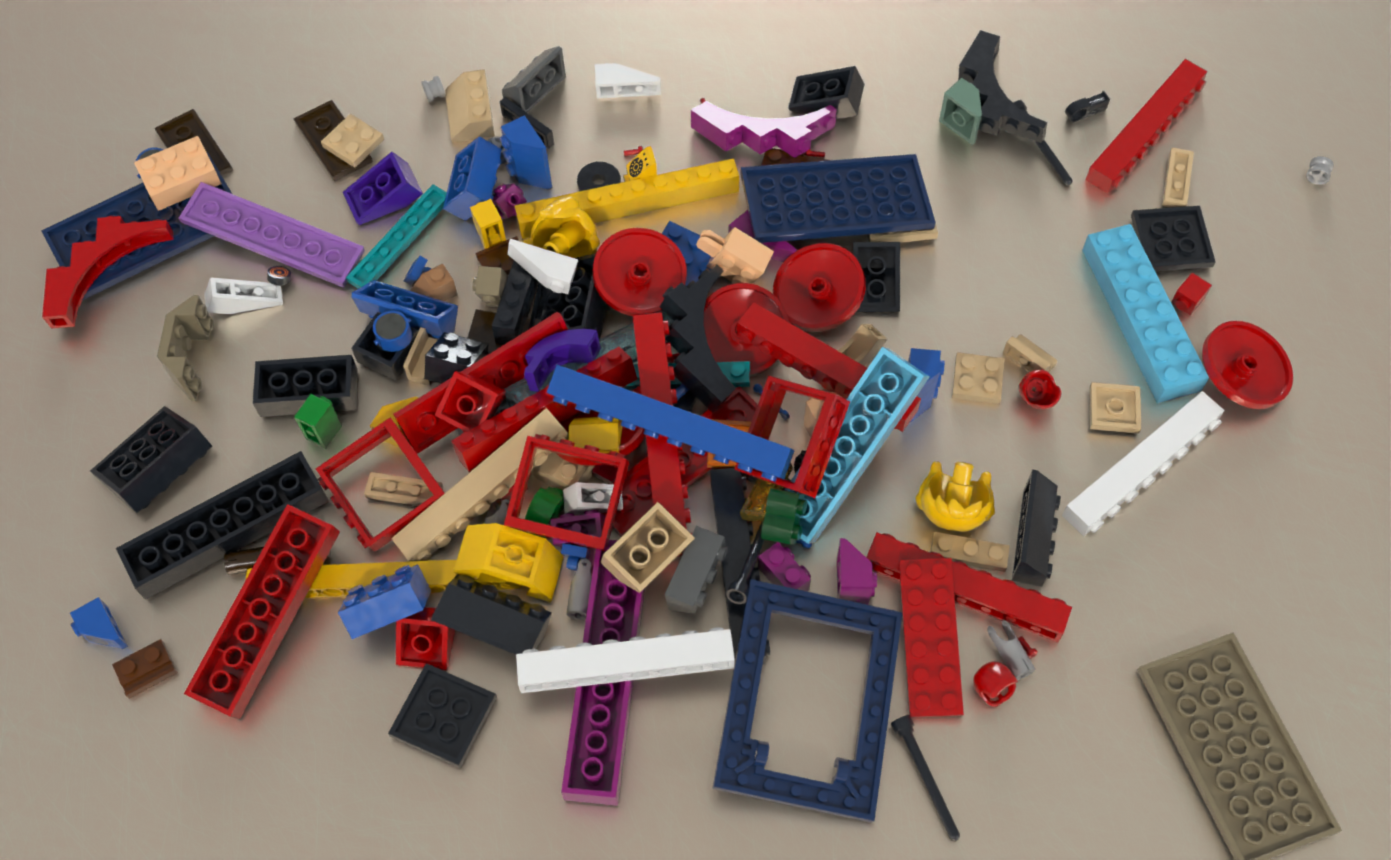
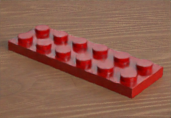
[899,558,964,718]

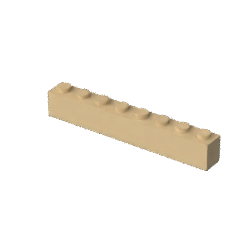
[391,408,569,561]

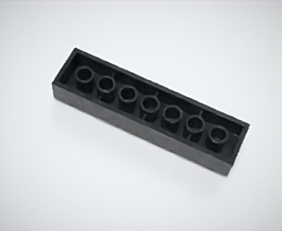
[116,451,329,600]

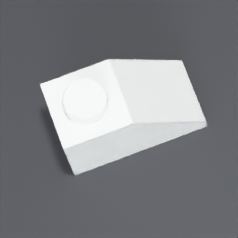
[563,482,623,515]

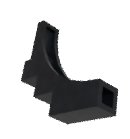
[958,30,1047,143]
[659,265,736,413]

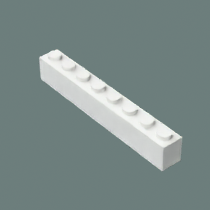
[1062,391,1225,536]
[516,627,734,693]

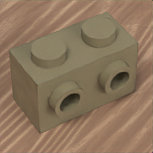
[473,266,508,307]

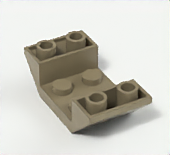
[157,295,214,401]

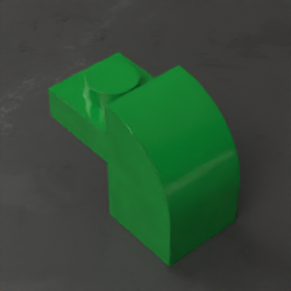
[523,486,564,539]

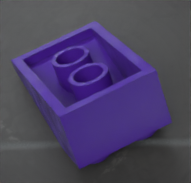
[343,152,423,225]

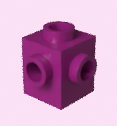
[492,183,527,219]

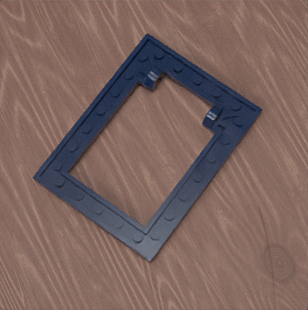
[712,579,903,823]

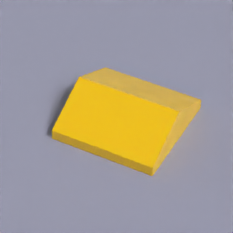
[569,417,622,453]

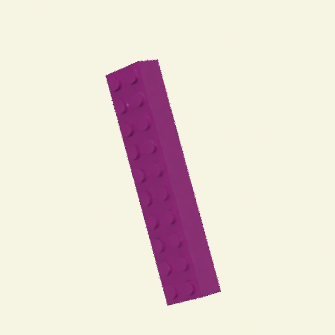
[561,540,645,806]

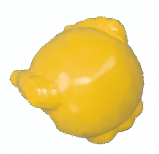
[522,197,600,258]
[915,461,995,532]

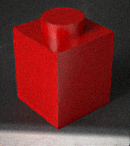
[1171,273,1212,316]

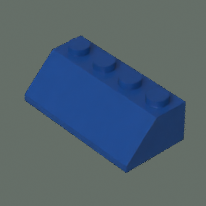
[351,280,458,339]

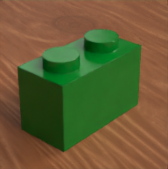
[294,394,342,449]

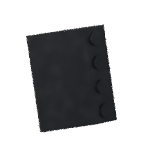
[528,253,607,342]
[90,406,212,513]

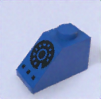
[70,597,128,649]

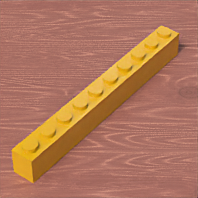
[515,158,739,239]

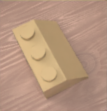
[445,69,495,142]
[601,502,695,593]

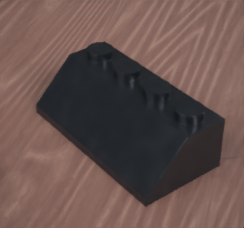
[1011,469,1061,587]
[431,574,552,655]

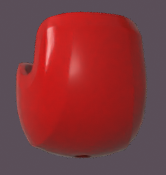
[1018,370,1062,410]
[973,661,1018,706]

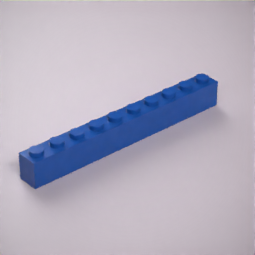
[546,365,794,482]

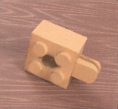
[696,227,774,284]

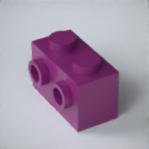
[551,510,606,548]
[758,542,811,592]

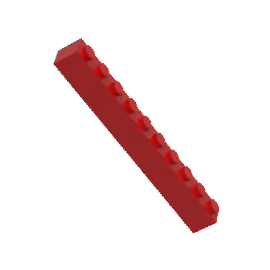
[633,312,692,557]

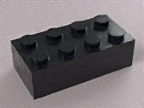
[253,354,358,417]

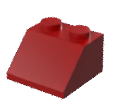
[434,371,506,432]
[396,607,455,670]

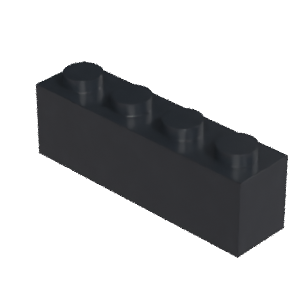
[492,260,539,344]

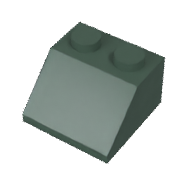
[939,78,982,145]

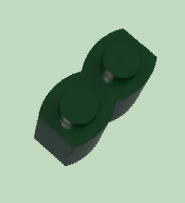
[761,488,807,545]

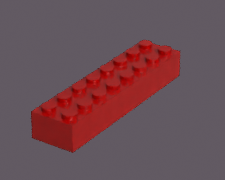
[184,504,340,720]

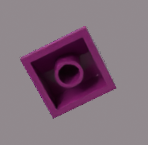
[836,538,877,605]

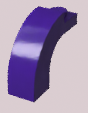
[524,329,601,392]

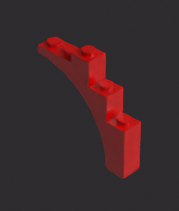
[42,216,173,329]

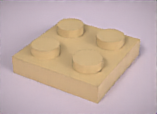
[321,113,384,168]
[952,352,1004,404]
[1089,382,1141,433]

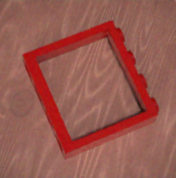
[734,376,850,498]
[316,417,445,552]
[504,434,629,551]

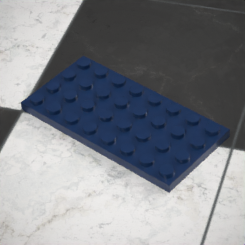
[41,152,232,300]
[740,154,936,243]

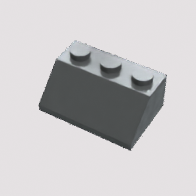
[502,46,566,112]
[664,526,728,614]

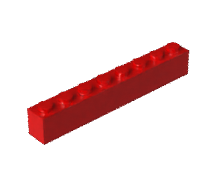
[1086,59,1208,194]
[737,302,921,432]
[451,347,638,473]
[866,532,1072,643]

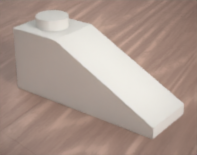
[595,63,661,99]
[508,239,578,294]
[204,277,283,314]

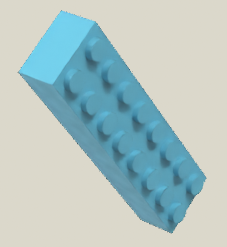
[1082,224,1209,403]
[785,347,929,544]

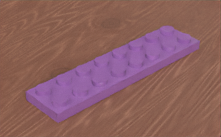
[179,182,365,288]

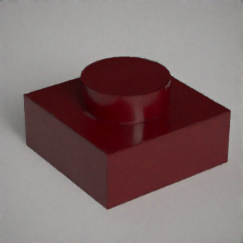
[592,464,618,484]

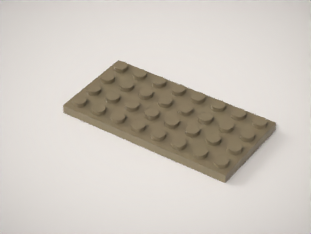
[1137,632,1342,860]

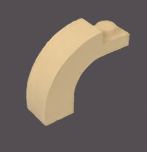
[838,324,888,366]

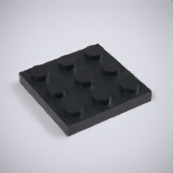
[1131,205,1216,271]
[388,663,497,768]

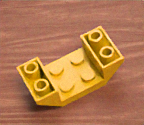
[453,523,564,602]

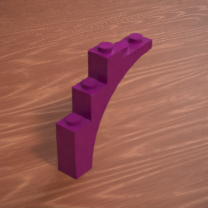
[691,101,836,158]

